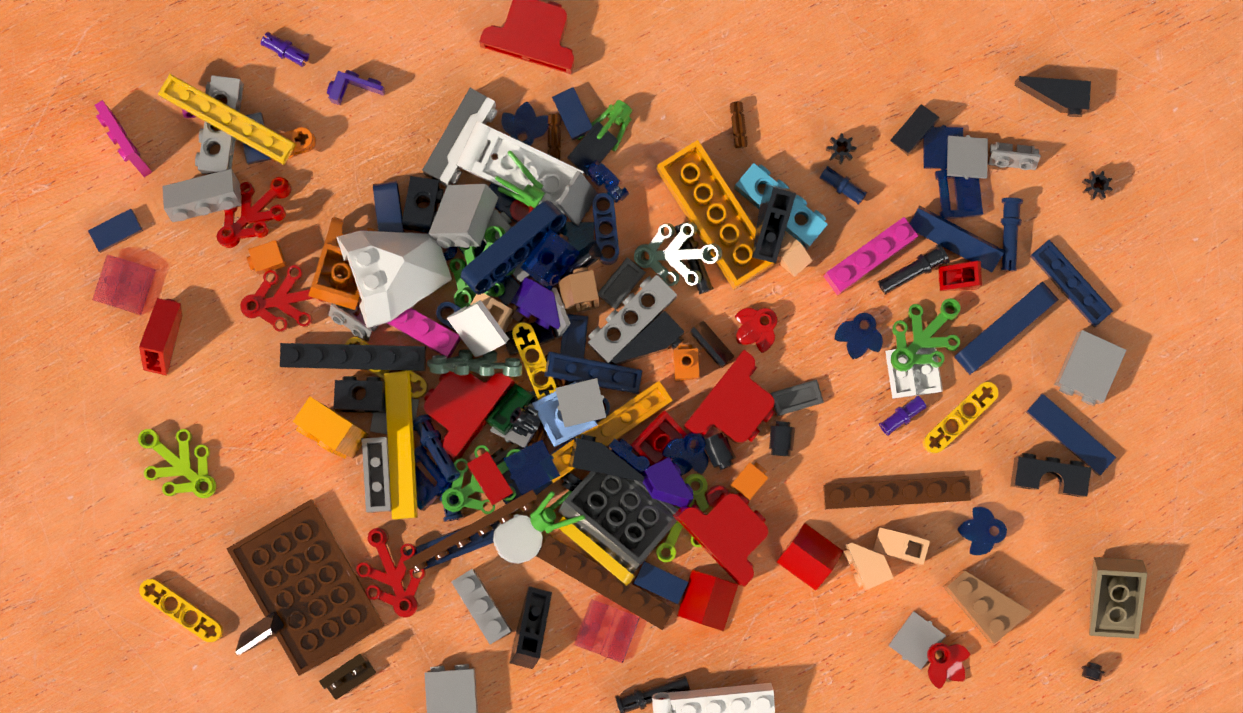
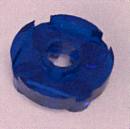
[588,160,629,203]

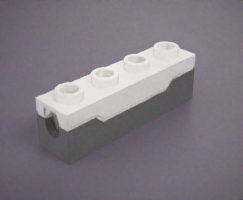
[422,88,497,187]

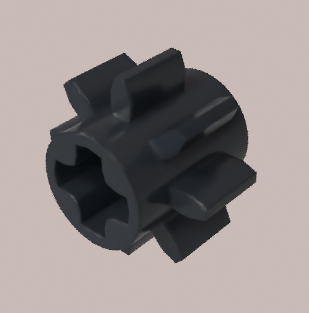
[826,133,857,165]
[1082,171,1113,201]
[510,405,540,437]

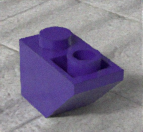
[511,277,560,329]
[642,457,694,507]

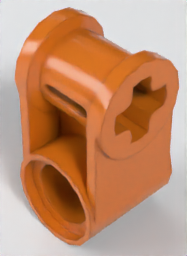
[273,127,316,162]

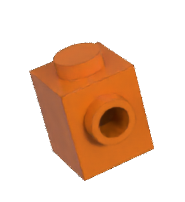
[247,240,287,275]
[673,345,700,381]
[730,462,768,501]

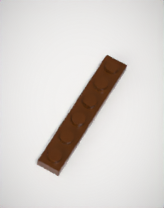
[823,476,971,510]
[403,490,538,573]
[536,535,674,630]

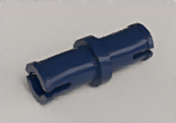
[819,166,867,205]

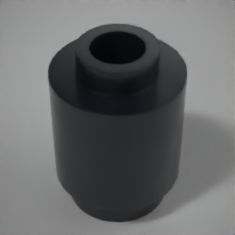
[769,421,795,456]
[704,432,736,470]

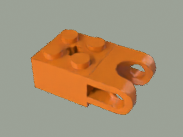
[308,217,378,310]

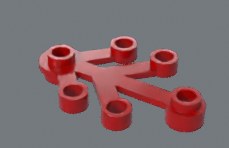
[217,177,292,248]
[240,265,326,332]
[356,528,426,618]

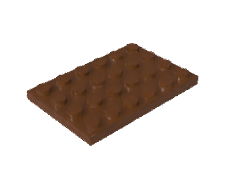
[226,499,385,676]

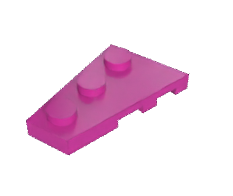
[94,100,152,178]

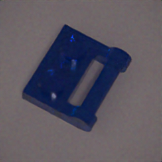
[935,170,983,220]
[608,439,649,474]
[414,445,453,511]

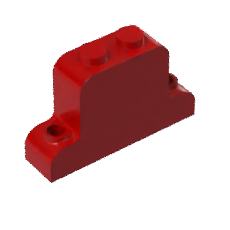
[479,0,574,75]
[684,349,775,444]
[424,371,515,460]
[673,493,768,587]

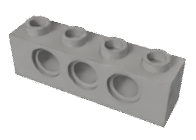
[195,75,244,175]
[588,275,677,364]

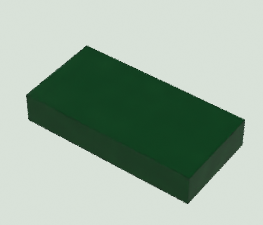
[485,383,535,435]

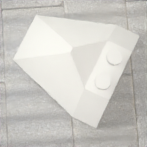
[337,231,452,328]

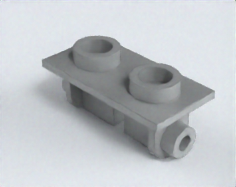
[988,142,1041,170]
[328,303,379,341]

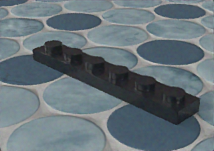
[280,343,426,371]

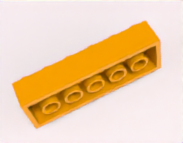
[657,140,775,290]
[293,396,369,459]

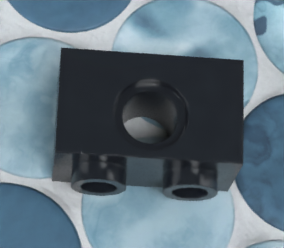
[402,176,444,233]
[333,376,386,413]

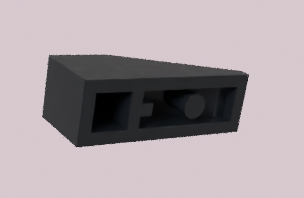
[1015,76,1091,117]
[752,183,796,263]
[612,311,685,365]
[569,434,644,482]
[509,586,552,669]

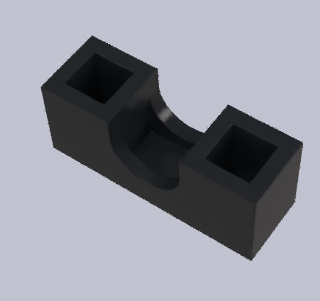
[1011,453,1091,498]

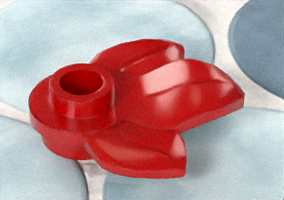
[735,307,778,353]
[927,642,971,689]

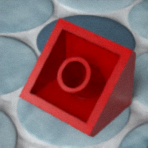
[630,410,690,466]
[776,523,843,591]
[677,570,738,631]

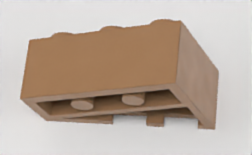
[548,267,599,314]
[943,571,1032,644]

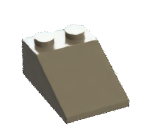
[1089,557,1147,639]

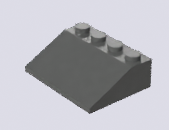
[558,471,678,574]

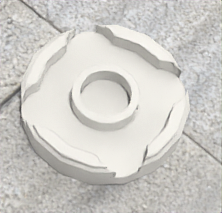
[493,514,543,564]

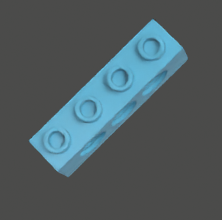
[734,163,828,250]

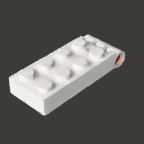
[456,121,584,214]
[652,683,775,713]

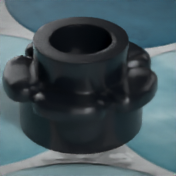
[561,472,582,491]
[1081,662,1105,682]

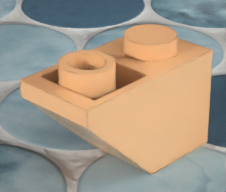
[777,231,812,277]
[470,294,515,333]
[873,528,930,565]
[843,543,894,590]

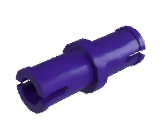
[261,32,310,67]
[879,395,927,436]

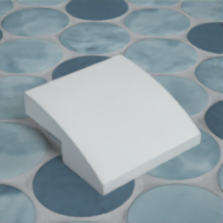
[447,300,509,357]
[885,348,943,399]

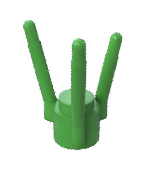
[577,100,632,151]
[495,151,546,209]
[530,490,585,534]

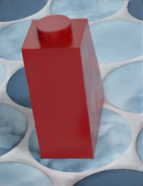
[139,298,183,376]

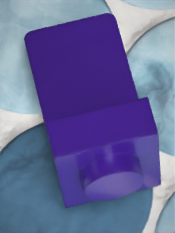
[327,70,385,105]

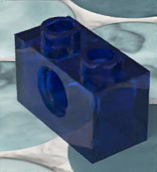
[520,229,580,290]

